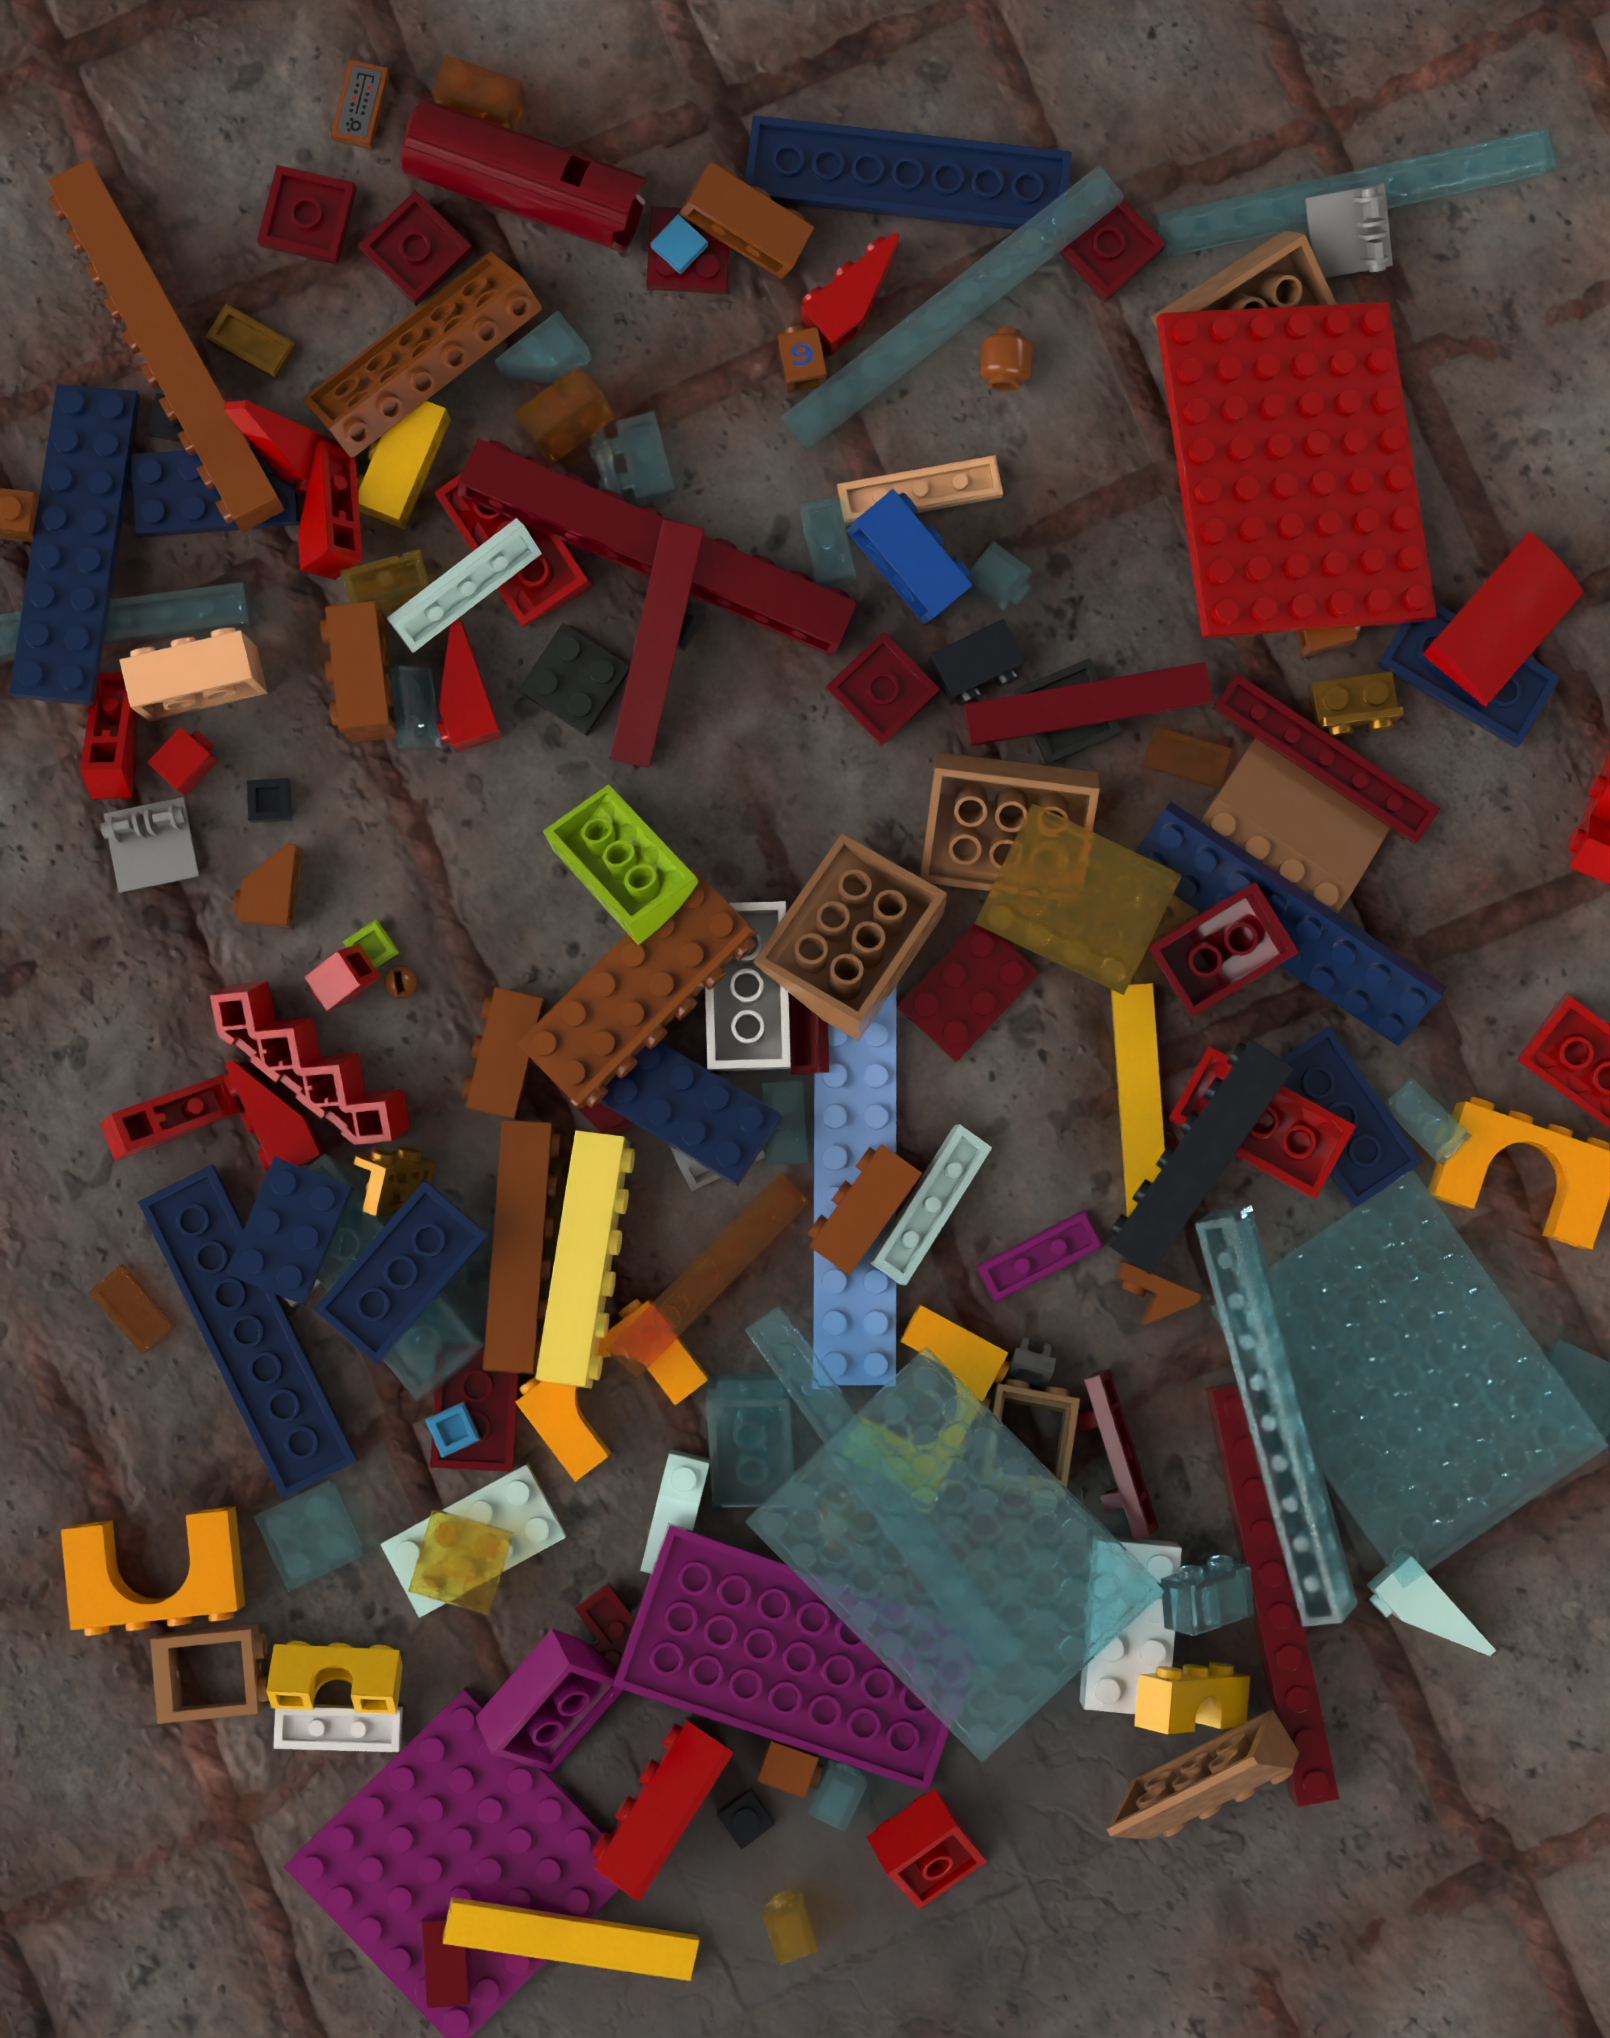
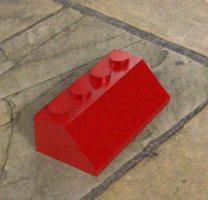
[591,1718,734,1902]

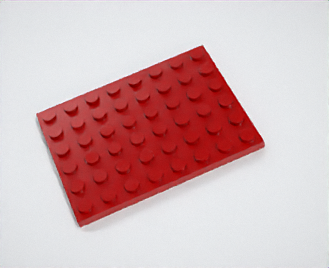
[1156,302,1437,639]

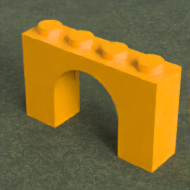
[1426,1097,1610,1250]
[515,1298,710,1482]
[841,1304,1011,1500]
[61,1506,245,1636]

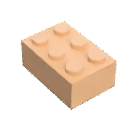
[119,627,268,722]

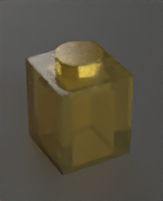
[763,1891,819,1965]

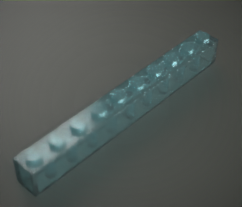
[1195,1204,1358,1627]

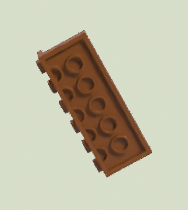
[302,251,542,458]
[517,868,758,1109]

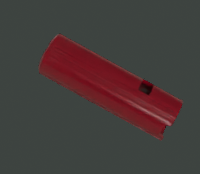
[400,99,648,253]

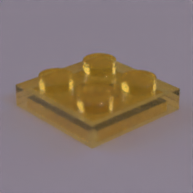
[408,1508,514,1615]

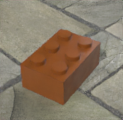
[320,601,400,743]

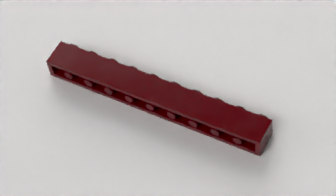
[458,438,857,657]
[1205,1380,1339,1808]

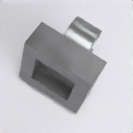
[1005,1338,1056,1391]

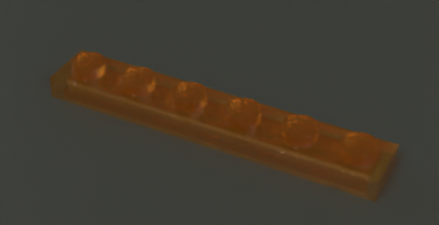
[606,1173,810,1379]

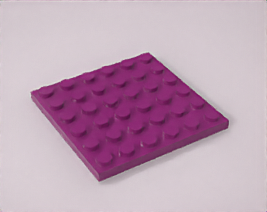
[283,1687,620,2038]

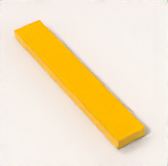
[1111,983,1165,1217]
[443,1897,700,1981]

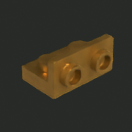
[1309,671,1404,737]
[353,1146,436,1216]

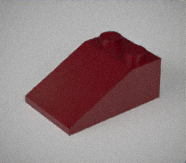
[1147,882,1299,1018]

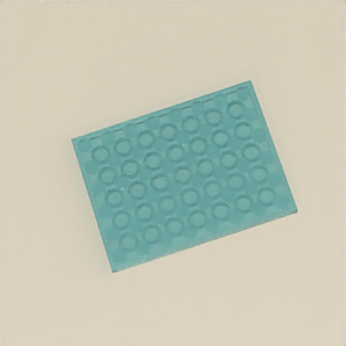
[1208,1170,1609,1588]
[746,1346,1165,1763]

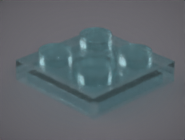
[254,1479,366,1592]

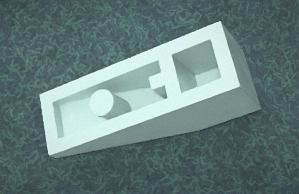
[640,1449,711,1573]
[1367,1552,1496,1656]

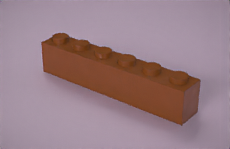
[483,1120,561,1374]

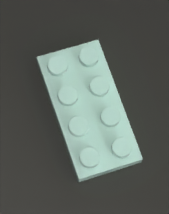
[380,1463,567,1618]

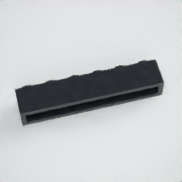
[1108,1039,1295,1275]

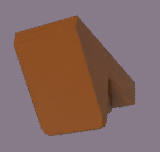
[1114,1262,1202,1325]

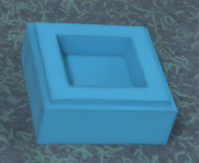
[651,214,708,275]
[425,1401,481,1457]

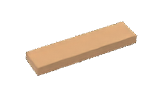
[837,455,1003,526]

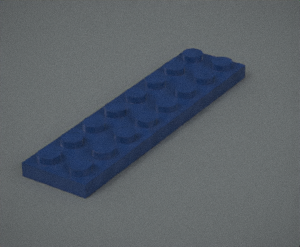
[745,115,1072,235]
[9,384,140,706]
[1127,801,1446,1046]
[137,1165,359,1499]

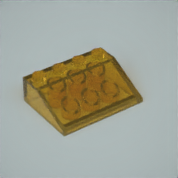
[975,803,1182,995]

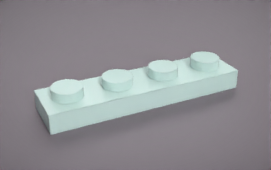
[387,518,542,653]
[868,1124,992,1285]

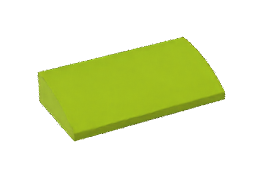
[543,784,698,945]

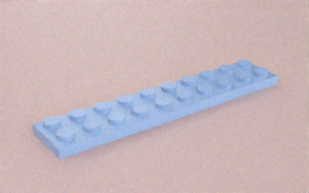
[813,986,896,1385]

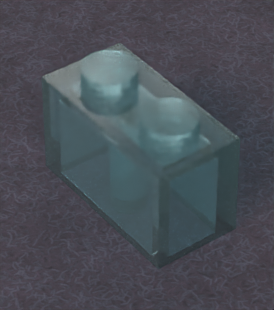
[1161,1556,1254,1636]

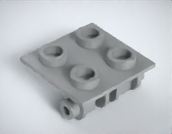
[1305,183,1393,278]
[101,797,200,893]

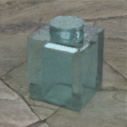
[967,541,1032,611]
[807,1759,867,1832]

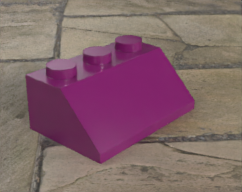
[475,1629,624,1772]

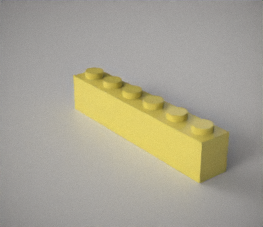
[535,1130,635,1389]

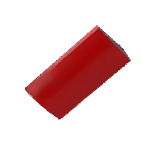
[434,472,594,627]
[1422,531,1584,707]
[1517,992,1610,1129]
[1168,1046,1356,1201]

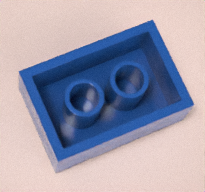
[846,489,972,625]

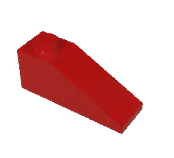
[223,400,342,496]
[298,440,363,580]
[436,617,503,753]
[80,672,137,799]
[100,1074,241,1162]

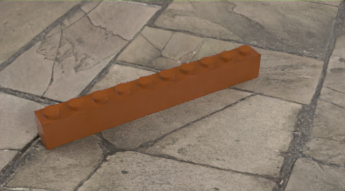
[47,158,285,533]

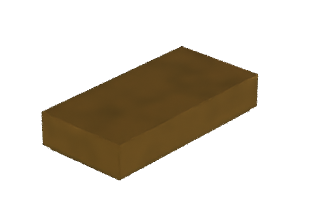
[205,304,297,381]

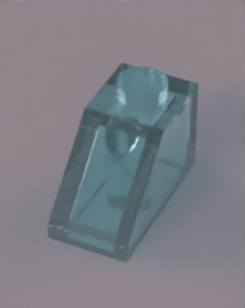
[495,311,591,384]

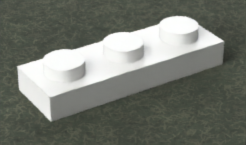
[274,1704,403,1752]

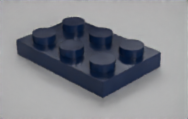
[225,1156,354,1305]

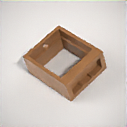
[978,1379,1080,1502]
[150,1623,269,1724]

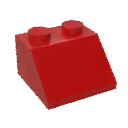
[866,1788,987,1910]

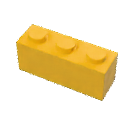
[357,401,451,530]

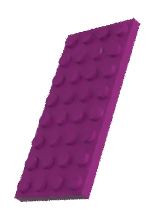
[612,1523,983,1791]

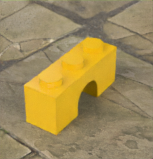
[266,1641,403,1714]
[1134,1662,1250,1735]

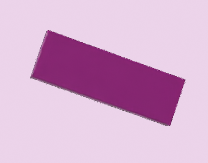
[975,1210,1104,1303]

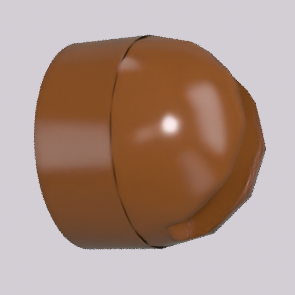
[384,966,419,999]

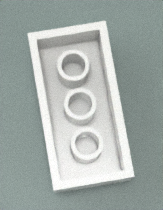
[705,901,791,1071]
[1079,1534,1182,1714]

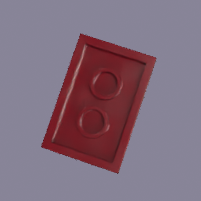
[896,917,1040,1063]
[430,1342,520,1472]

